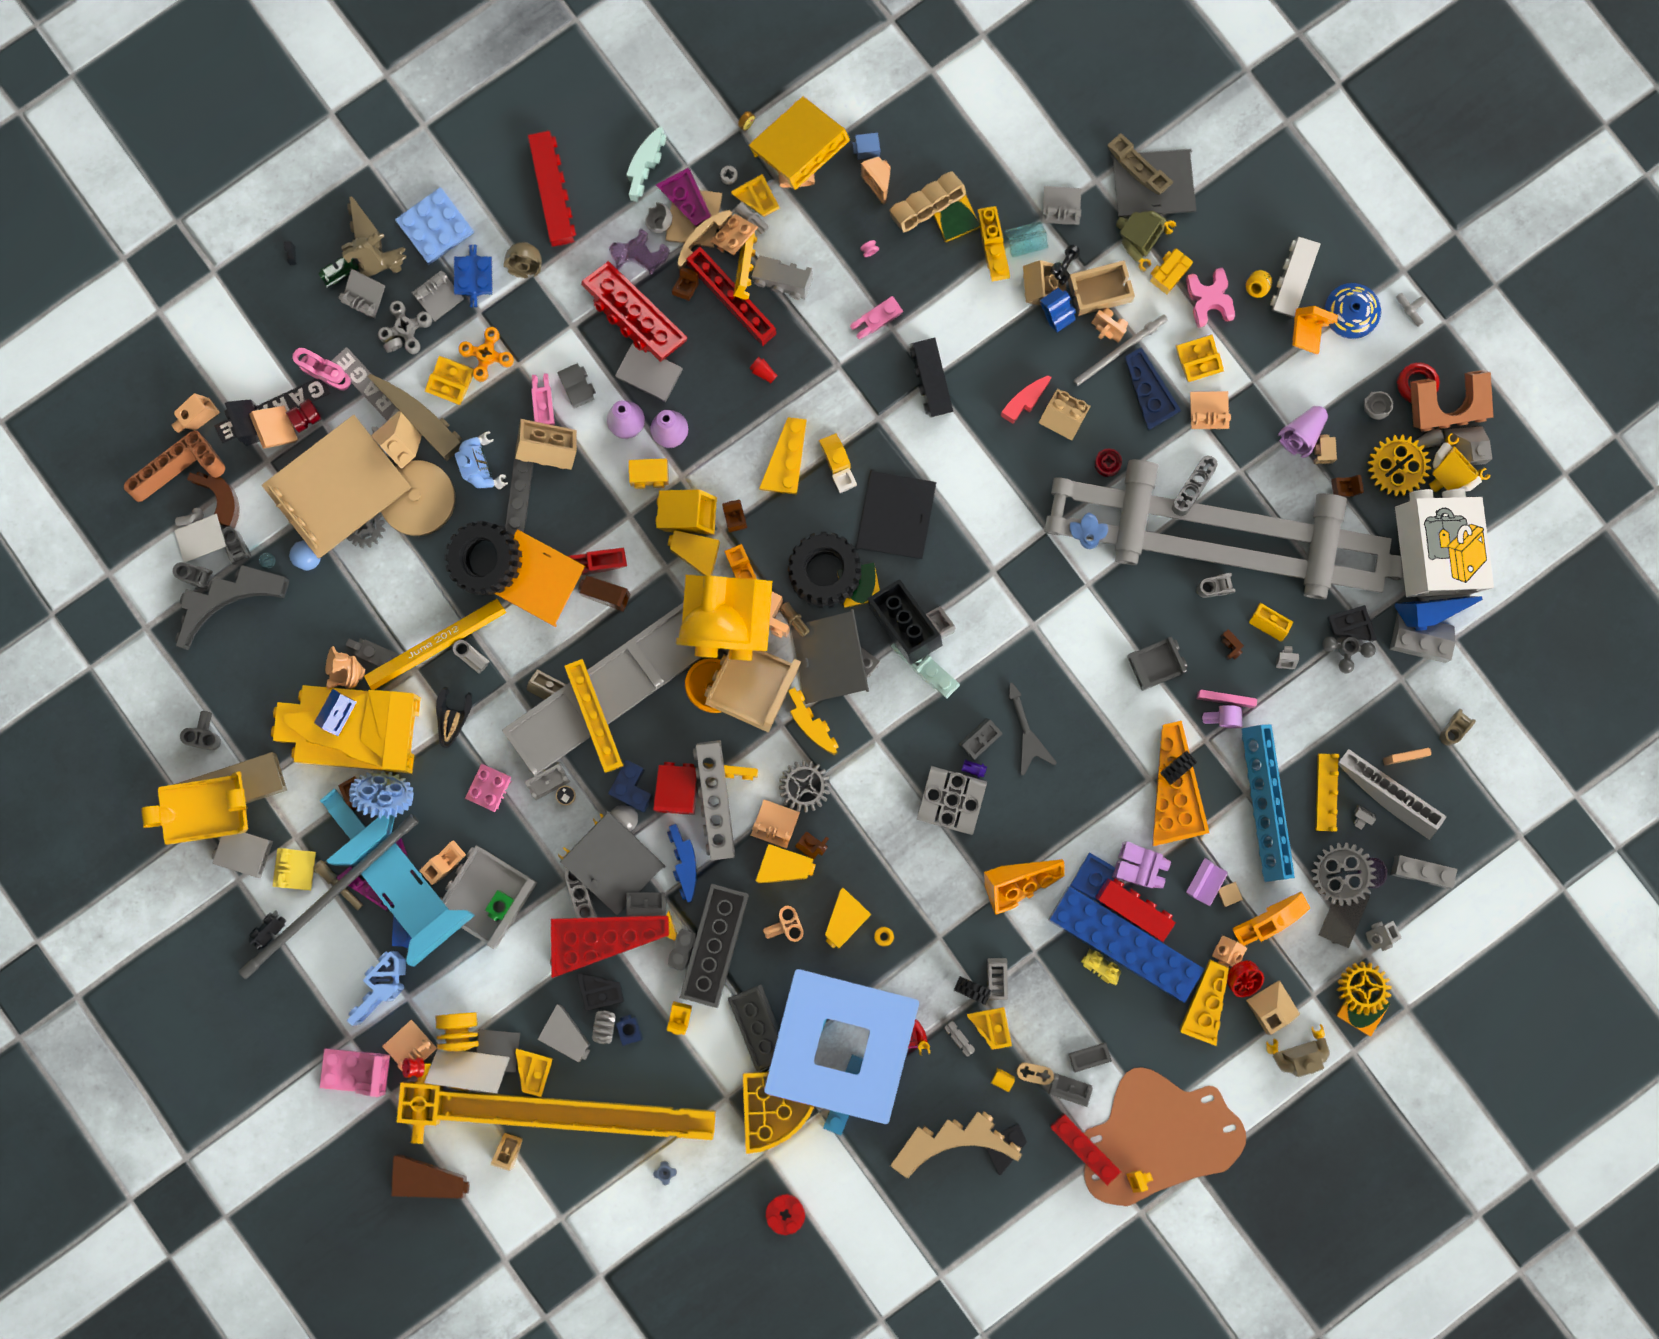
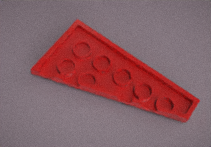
[551,916,669,978]

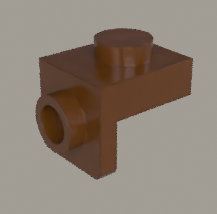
[672,267,699,301]
[1331,475,1364,498]
[722,500,747,533]

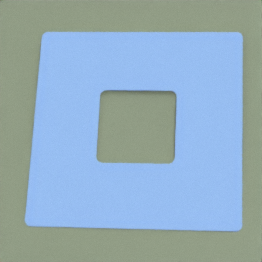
[764,969,919,1124]

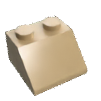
[1023,260,1066,305]
[371,410,422,469]

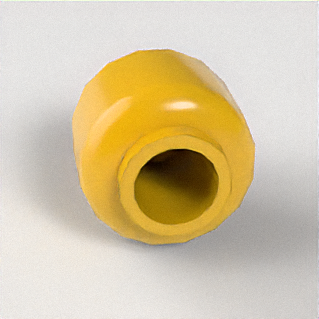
[1246,270,1273,298]

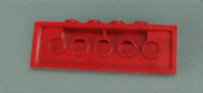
[581,261,688,362]

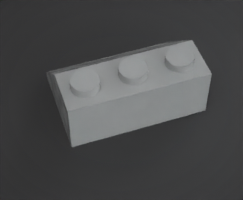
[1389,613,1456,663]

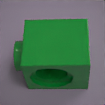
[485,890,515,921]

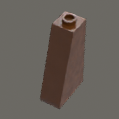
[391,1154,470,1198]

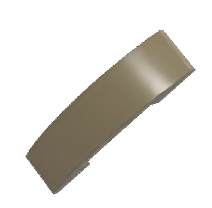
[1107,133,1173,195]

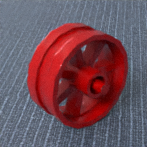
[1227,960,1264,998]

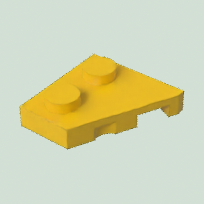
[731,174,780,217]
[967,1007,1012,1050]
[515,1048,553,1097]

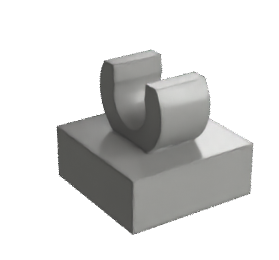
[1276,646,1299,669]
[1354,805,1376,829]

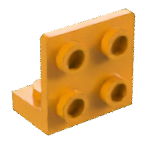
[1292,306,1338,354]

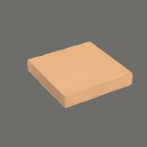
[249,406,298,449]
[1383,748,1432,766]

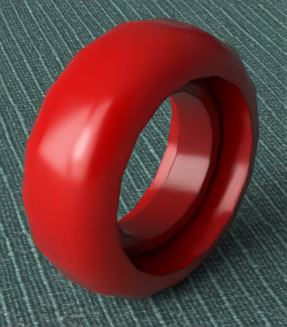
[1397,362,1440,403]

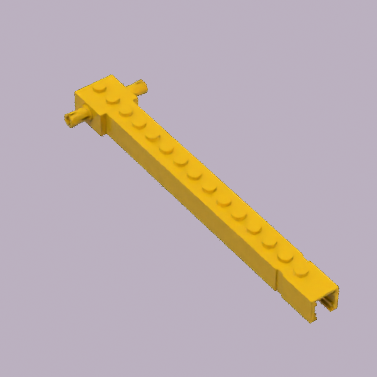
[397,1063,716,1144]

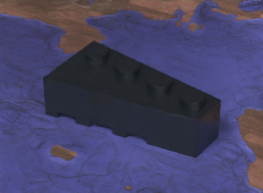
[909,337,953,417]

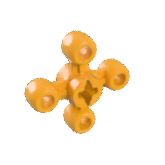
[458,327,514,382]

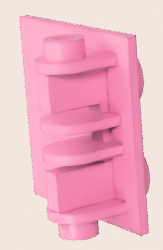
[465,764,512,812]

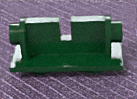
[318,256,359,287]

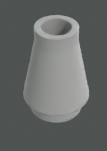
[1414,428,1445,449]

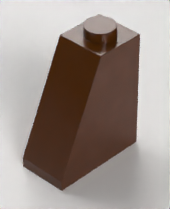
[578,575,631,612]

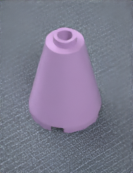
[607,400,645,439]
[1278,406,1328,458]
[650,410,688,448]

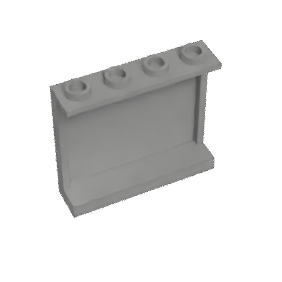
[440,845,537,949]

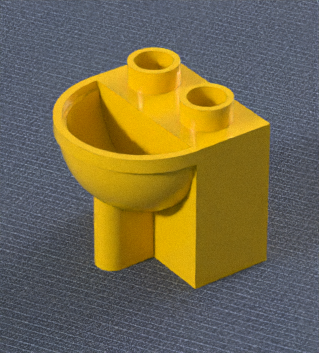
[676,575,772,661]

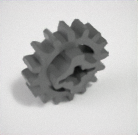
[347,513,386,548]

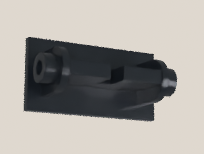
[249,910,286,950]

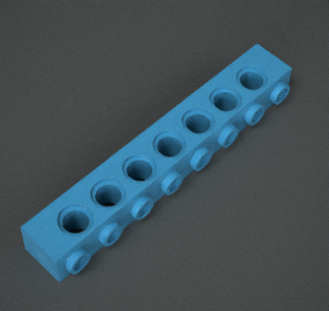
[1241,724,1295,882]

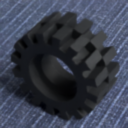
[1160,751,1197,785]
[954,976,992,1005]

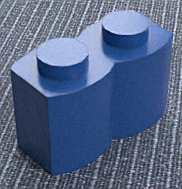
[1040,287,1076,332]

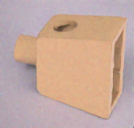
[172,393,220,433]

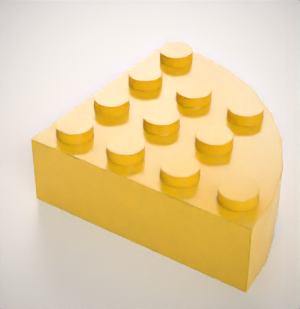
[743,1071,815,1154]

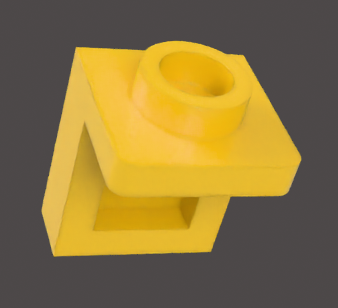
[666,1001,692,1035]

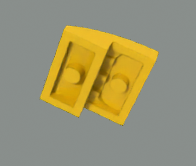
[1175,335,1224,382]
[425,356,474,405]

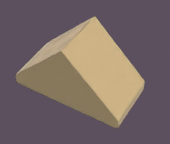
[491,1133,523,1171]

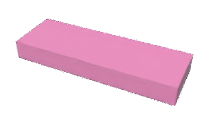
[1196,690,1257,708]

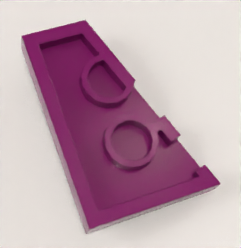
[656,168,712,227]

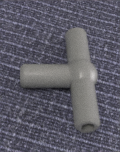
[1396,293,1426,326]

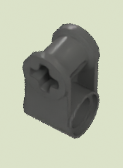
[222,527,251,565]
[172,562,213,590]

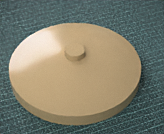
[381,460,455,536]

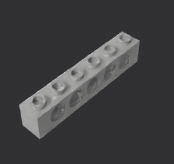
[693,740,735,860]

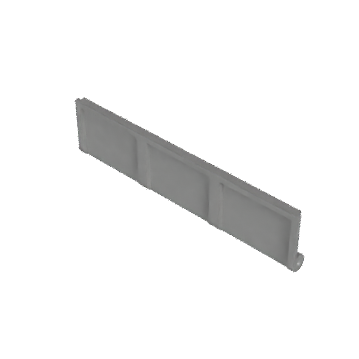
[502,602,703,776]

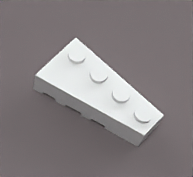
[1270,237,1320,317]

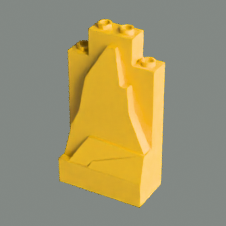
[271,685,421,774]

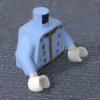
[455,431,508,489]

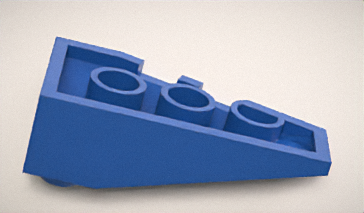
[1395,596,1483,631]

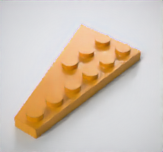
[1152,720,1210,847]

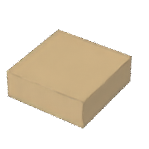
[1218,882,1243,907]

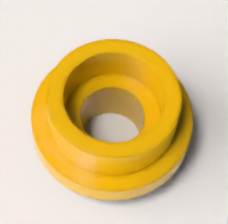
[874,927,894,946]

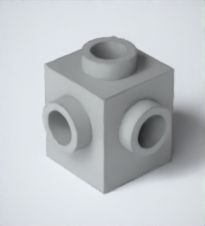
[1366,921,1402,951]

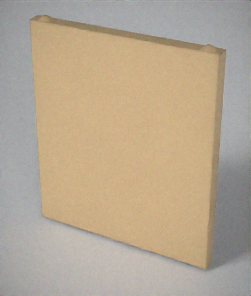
[666,190,722,248]

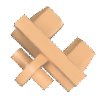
[1091,308,1128,343]

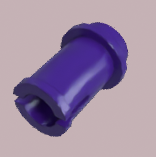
[962,759,987,778]

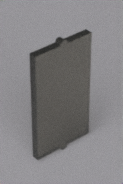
[1319,883,1370,948]

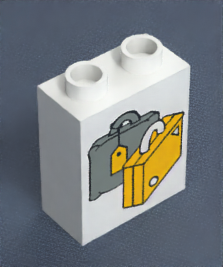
[1395,489,1494,597]

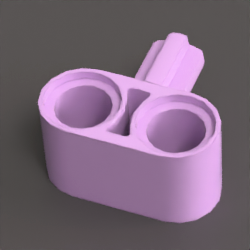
[1202,706,1243,728]

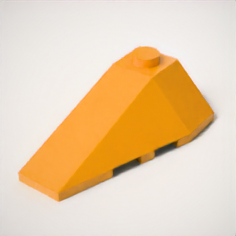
[984,859,1065,915]

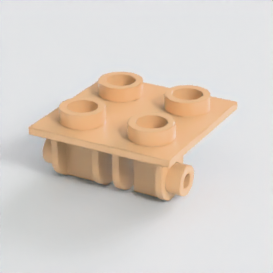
[710,214,758,255]
[1190,391,1231,429]
[751,799,800,849]
[382,1019,437,1071]

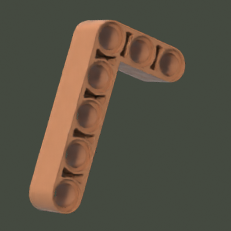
[124,431,225,502]

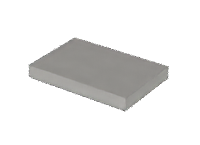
[615,343,683,402]

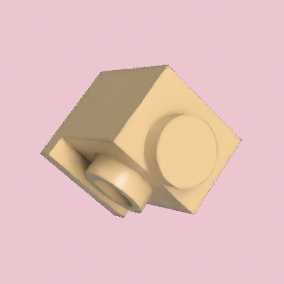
[1314,435,1337,464]

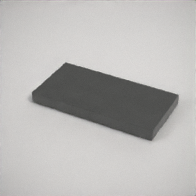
[728,985,780,1071]

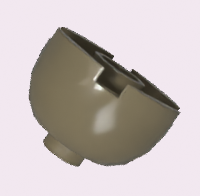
[504,242,542,278]

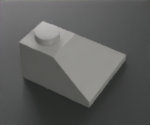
[1444,426,1492,465]

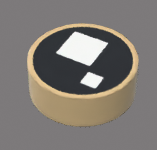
[556,786,576,805]

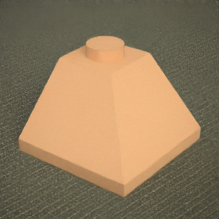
[861,157,891,204]

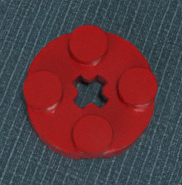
[766,1194,805,1235]

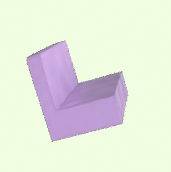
[1186,858,1228,906]

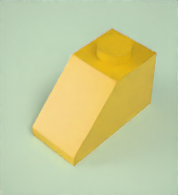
[819,433,850,474]

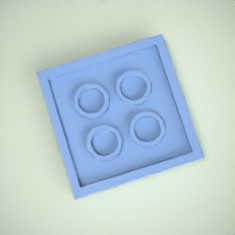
[395,187,474,265]

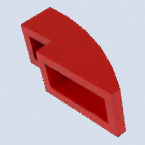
[568,547,627,576]

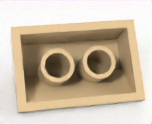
[515,419,577,470]

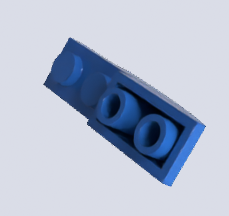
[667,824,697,903]

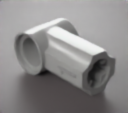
[453,640,490,674]

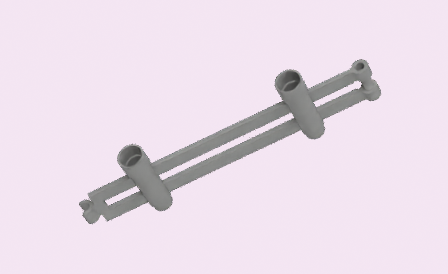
[1044,459,1404,599]

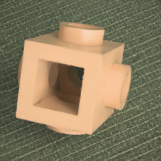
[1212,935,1247,967]

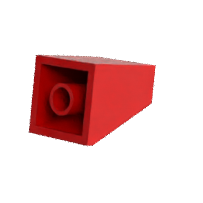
[654,762,698,815]

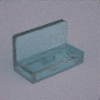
[1005,222,1048,257]

